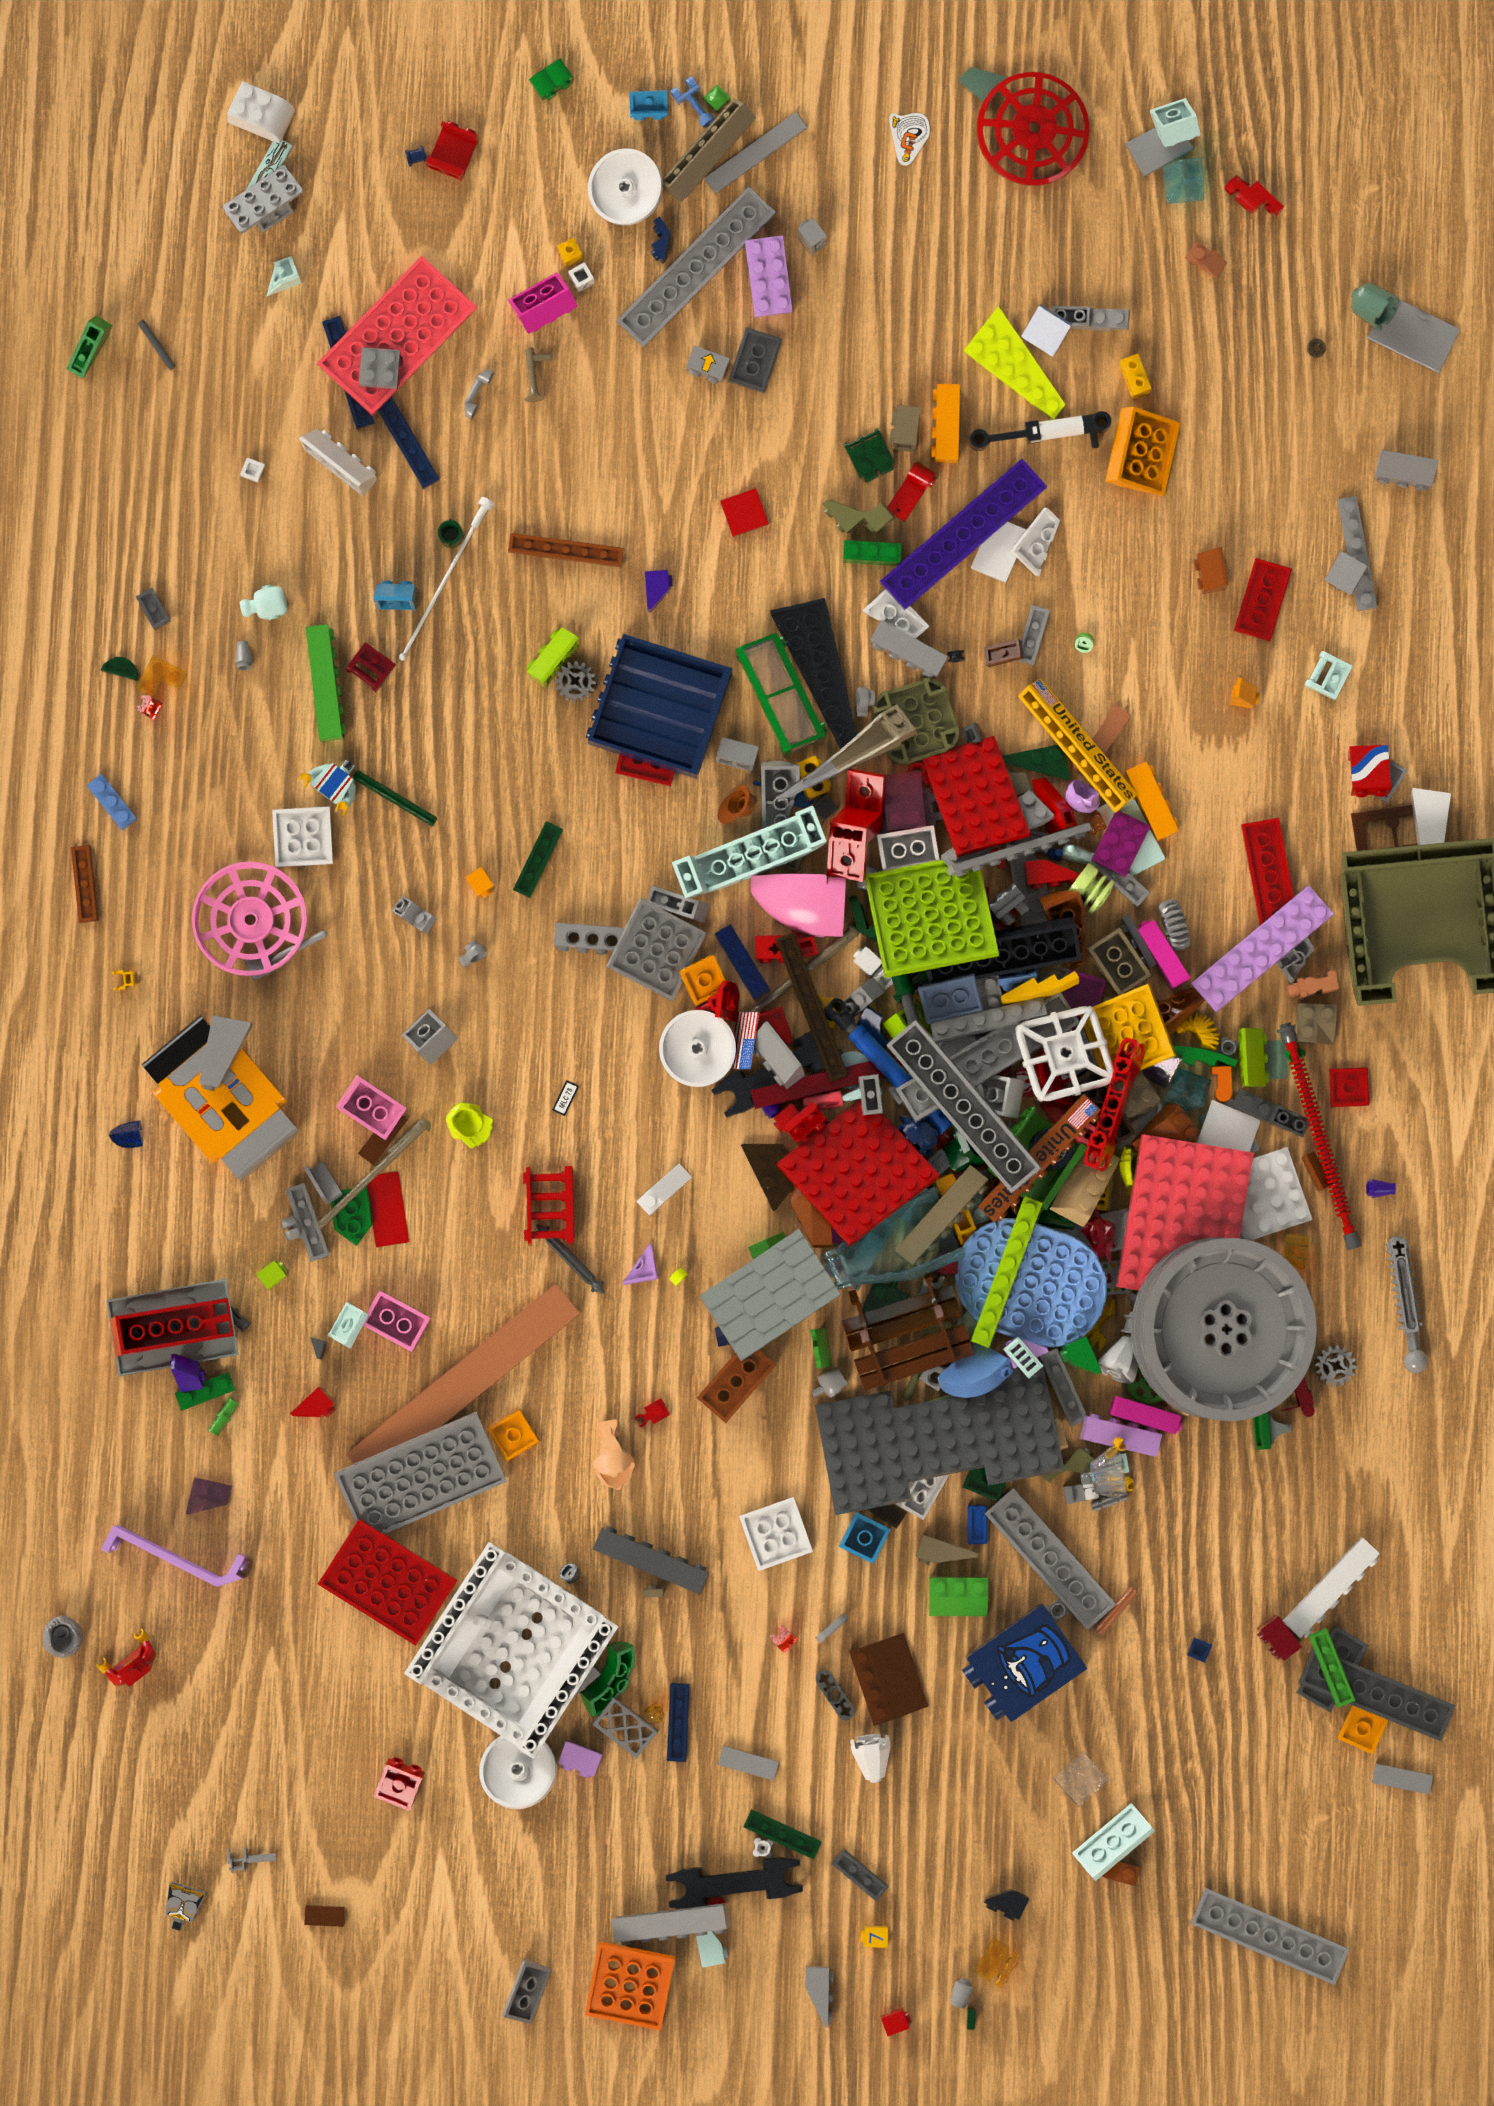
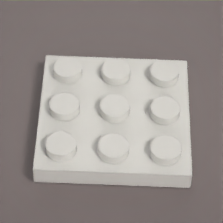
[272,806,333,868]
[739,1497,813,1571]

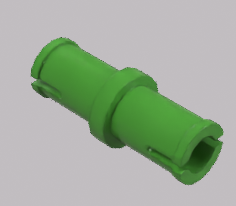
[208,1397,239,1436]

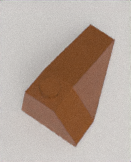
[1039,891,1086,970]
[1156,987,1205,1037]
[791,1187,832,1248]

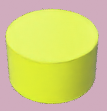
[669,1267,688,1286]

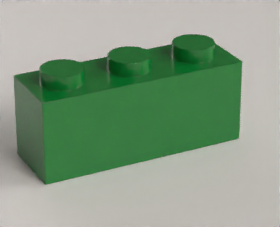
[843,540,901,566]

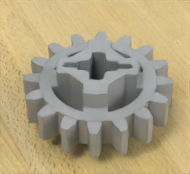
[555,661,596,703]
[1314,1345,1357,1387]

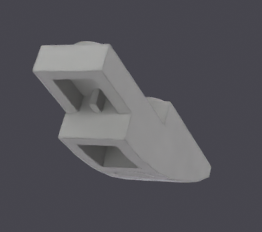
[1052,306,1130,331]

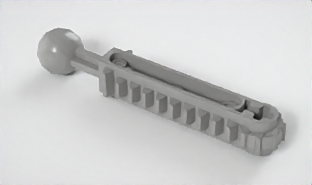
[1386,1235,1428,1374]

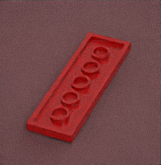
[1241,818,1294,926]

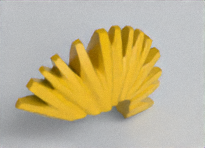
[1176,1013,1219,1051]
[1083,1299,1115,1351]

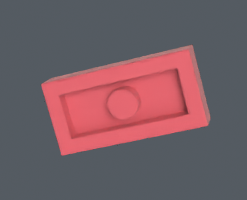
[803,1089,843,1111]

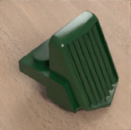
[944,1124,986,1172]

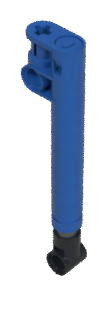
[824,998,952,1135]

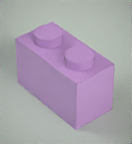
[558,1740,603,1778]

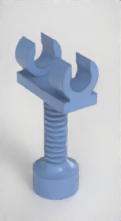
[670,76,715,128]

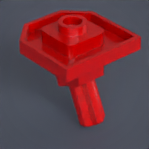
[695,980,740,1023]

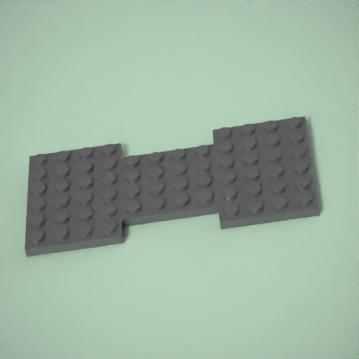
[815,1361,1065,1515]

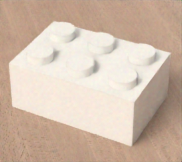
[876,825,940,871]

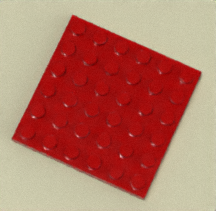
[776,1099,939,1247]

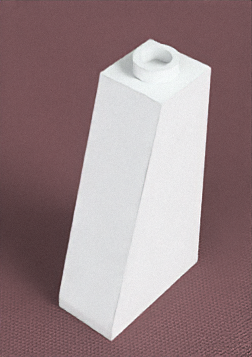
[1410,788,1451,845]

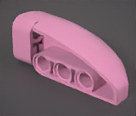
[750,874,846,938]

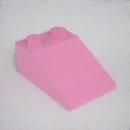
[335,1075,407,1140]

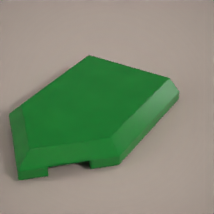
[331,1186,373,1246]

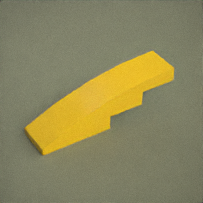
[1001,971,1079,1006]

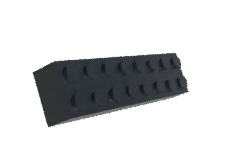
[926,916,1082,984]

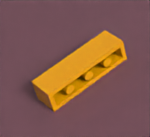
[931,384,960,463]
[1125,761,1180,842]

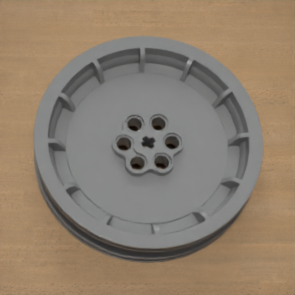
[1131,1237,1317,1421]

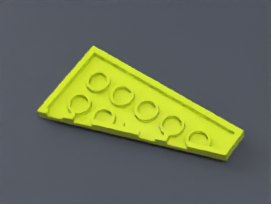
[963,306,1065,420]

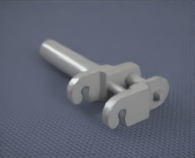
[227,1847,277,1873]

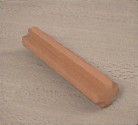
[1095,1587,1138,1635]

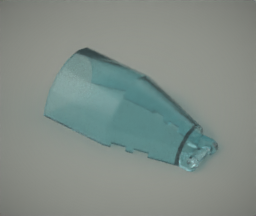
[822,1187,966,1290]

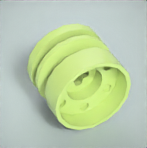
[1068,863,1115,914]

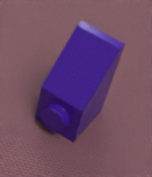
[645,570,673,612]
[171,1354,206,1392]

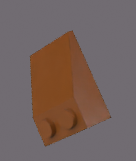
[1130,1104,1200,1153]

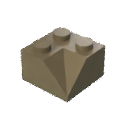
[1295,1003,1337,1045]

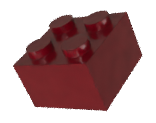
[1257,1615,1302,1661]

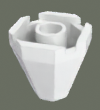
[1098,1335,1138,1385]
[850,1733,890,1783]

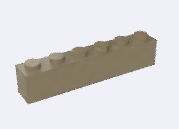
[662,98,756,202]
[895,1165,989,1270]

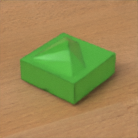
[704,85,730,112]

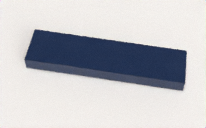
[667,1683,690,1762]

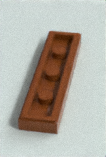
[71,845,99,923]

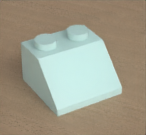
[1150,98,1200,147]

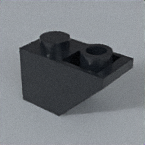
[984,1889,1029,1921]

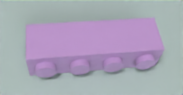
[1079,1414,1162,1457]

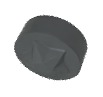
[560,1563,580,1584]

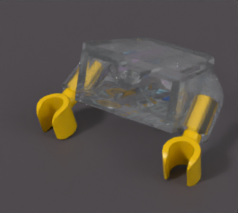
[1080,1437,1134,1498]

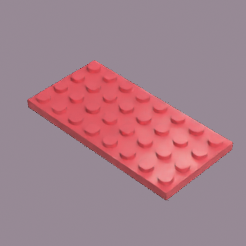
[317,256,477,416]

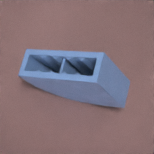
[937,1342,1013,1398]

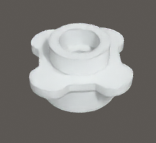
[753,1838,773,1858]

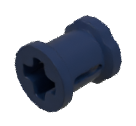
[405,145,427,167]

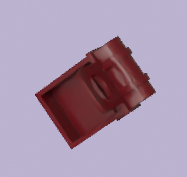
[1280,1376,1315,1417]

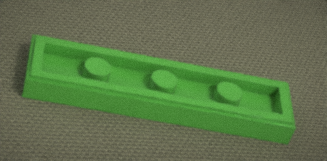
[1308,1628,1356,1708]

